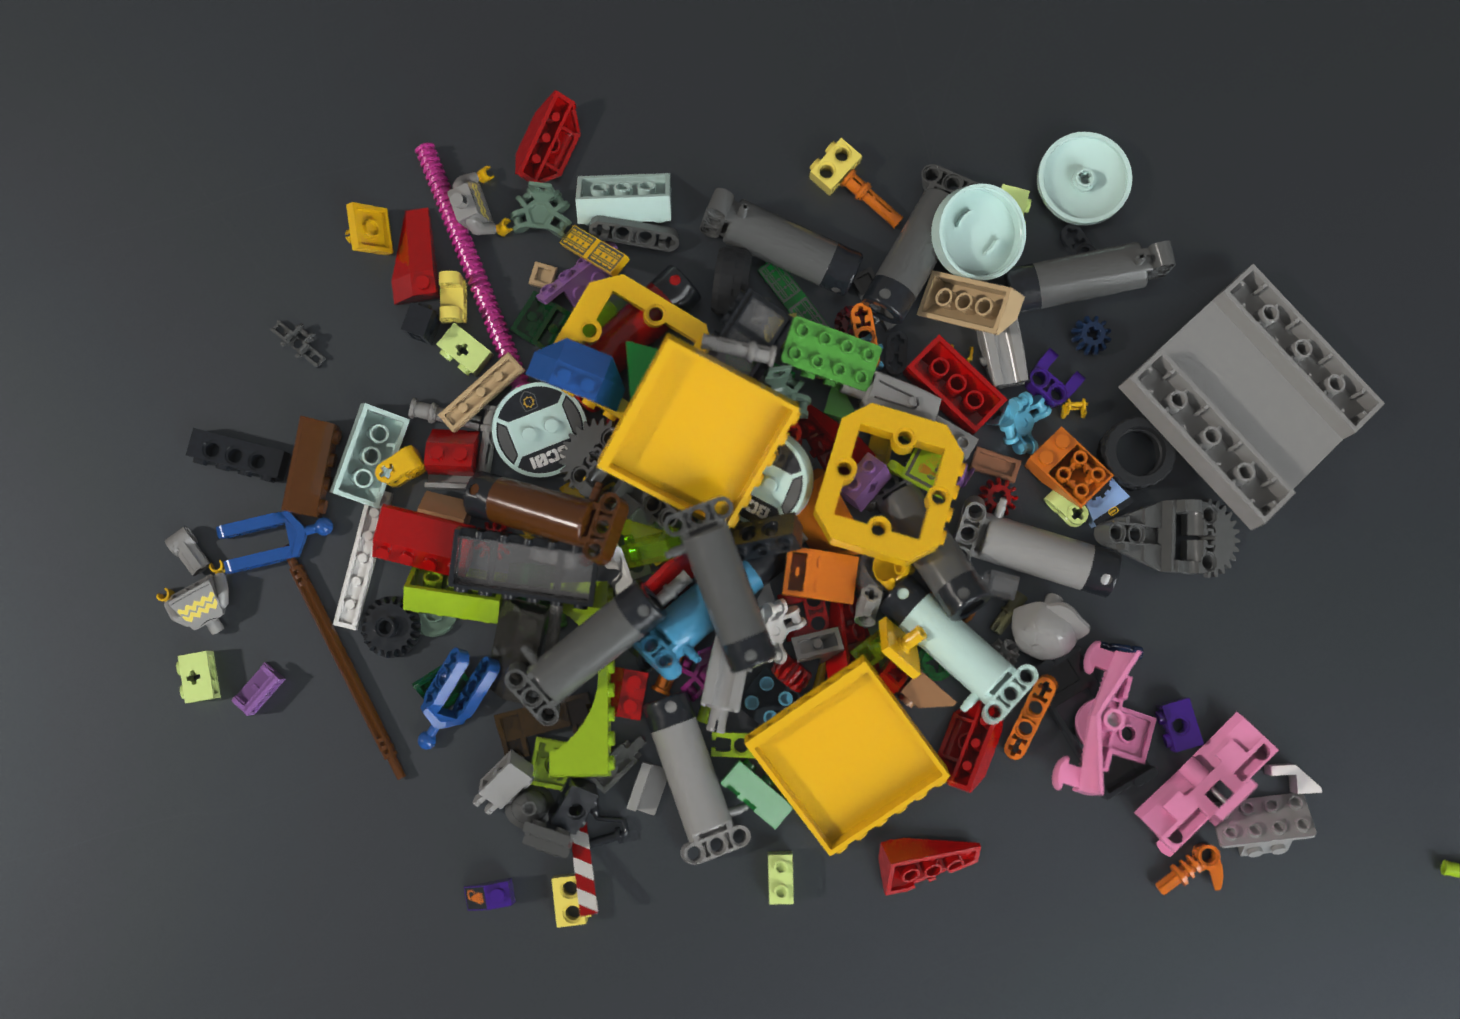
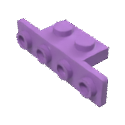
[536,241,618,308]

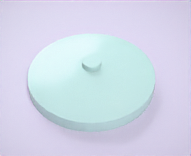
[1037,132,1132,226]

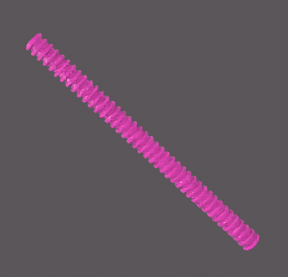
[415,142,530,391]

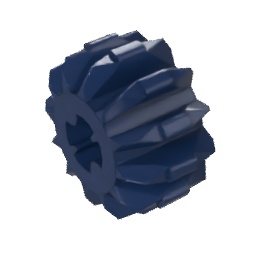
[1071,316,1111,355]

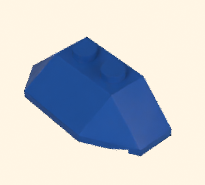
[526,338,625,412]

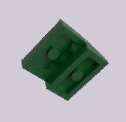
[509,290,571,349]

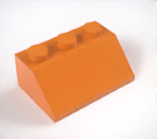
[797,468,854,551]

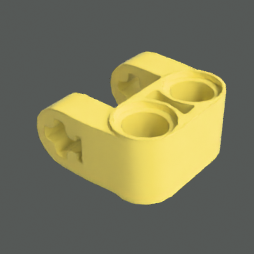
[439,271,467,324]

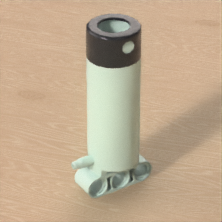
[879,575,1038,725]

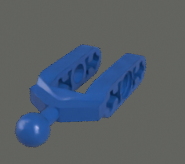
[216,511,333,574]
[417,648,500,750]

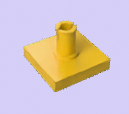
[345,202,393,256]
[879,616,927,680]

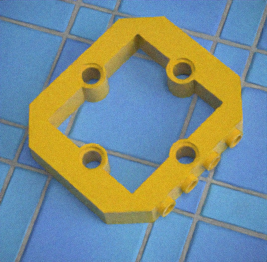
[553,274,709,422]
[813,403,966,567]

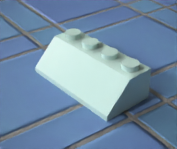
[575,173,671,225]
[329,403,410,509]

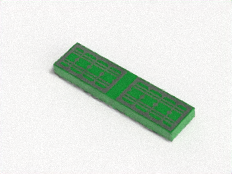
[757,263,831,328]

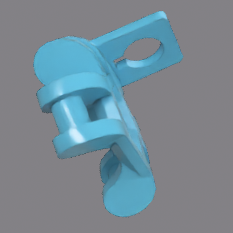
[985,391,1052,455]

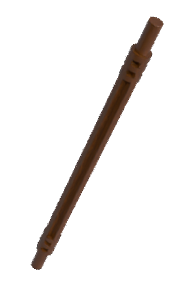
[283,544,406,780]

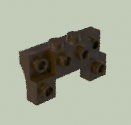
[494,692,592,757]

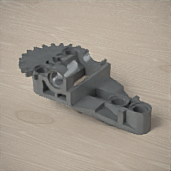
[559,418,683,533]
[1094,499,1240,578]

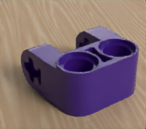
[1025,348,1086,408]

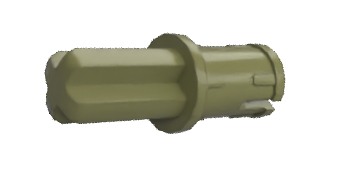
[990,590,1028,635]

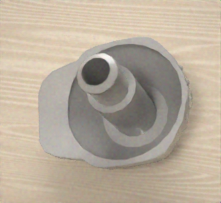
[1011,593,1091,661]

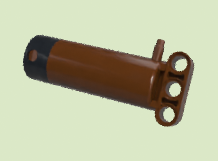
[463,471,629,566]

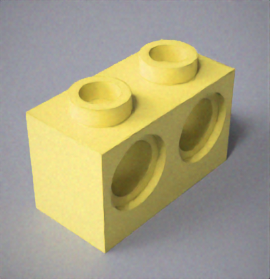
[809,138,862,196]
[552,873,591,928]

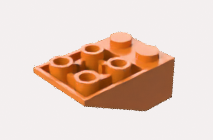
[1025,426,1114,508]
[781,548,859,605]

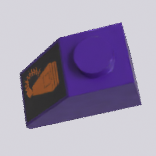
[464,877,516,911]

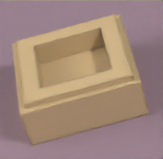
[529,261,558,288]

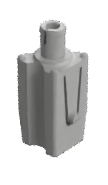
[976,318,1028,390]
[839,371,941,421]
[701,635,753,734]

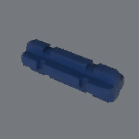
[1100,642,1143,660]

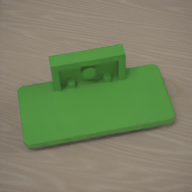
[780,316,882,391]

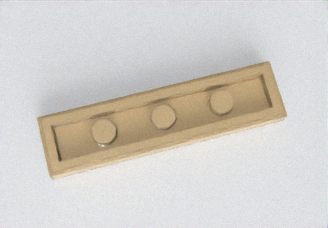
[438,352,525,433]

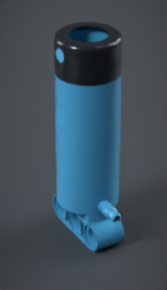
[633,554,784,680]

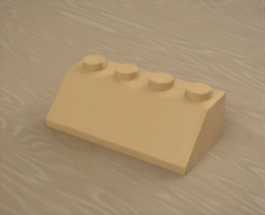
[917,270,1025,335]

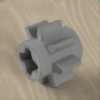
[992,639,1020,665]

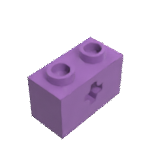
[840,452,892,512]

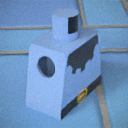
[1085,478,1134,528]

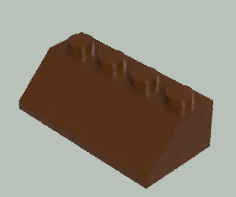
[281,416,342,518]

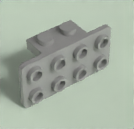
[1213,793,1317,857]

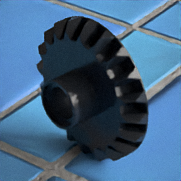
[360,596,421,658]

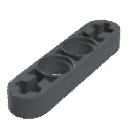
[589,215,679,251]

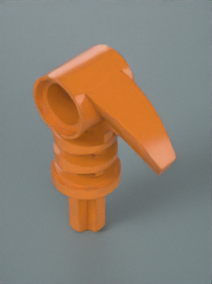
[1155,842,1223,895]

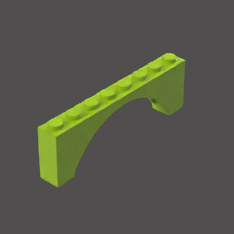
[549,581,615,778]

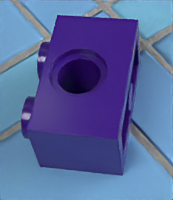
[1155,697,1204,752]

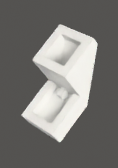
[1264,763,1322,794]

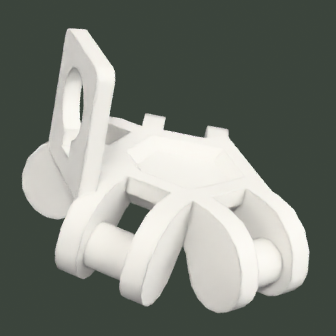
[605,544,651,596]
[759,599,807,664]

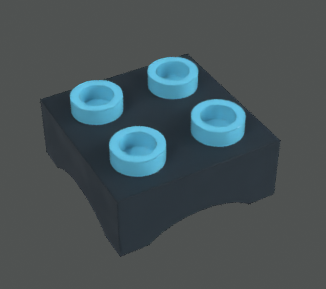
[740,667,802,725]

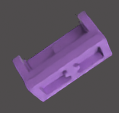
[231,662,285,716]

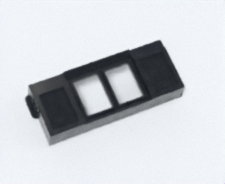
[1026,646,1158,800]

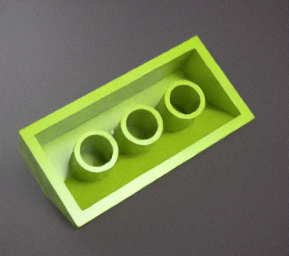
[403,567,508,624]

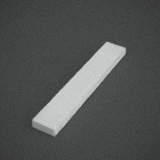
[333,491,393,630]

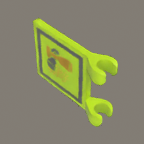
[887,436,964,499]

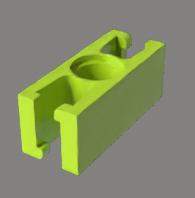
[711,731,755,758]

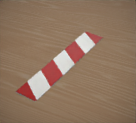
[570,822,598,917]

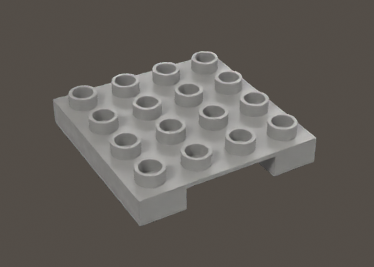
[1118,264,1385,530]

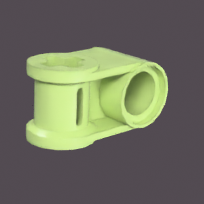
[1044,490,1089,527]

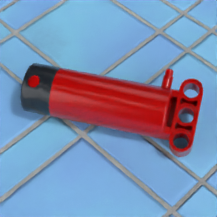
[574,265,701,412]

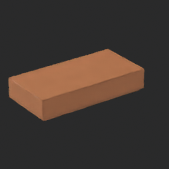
[969,446,1022,484]

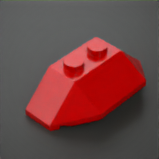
[515,90,580,183]
[938,700,1003,793]

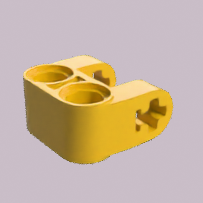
[375,445,426,488]

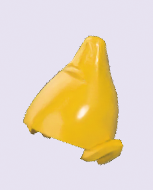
[872,558,915,591]

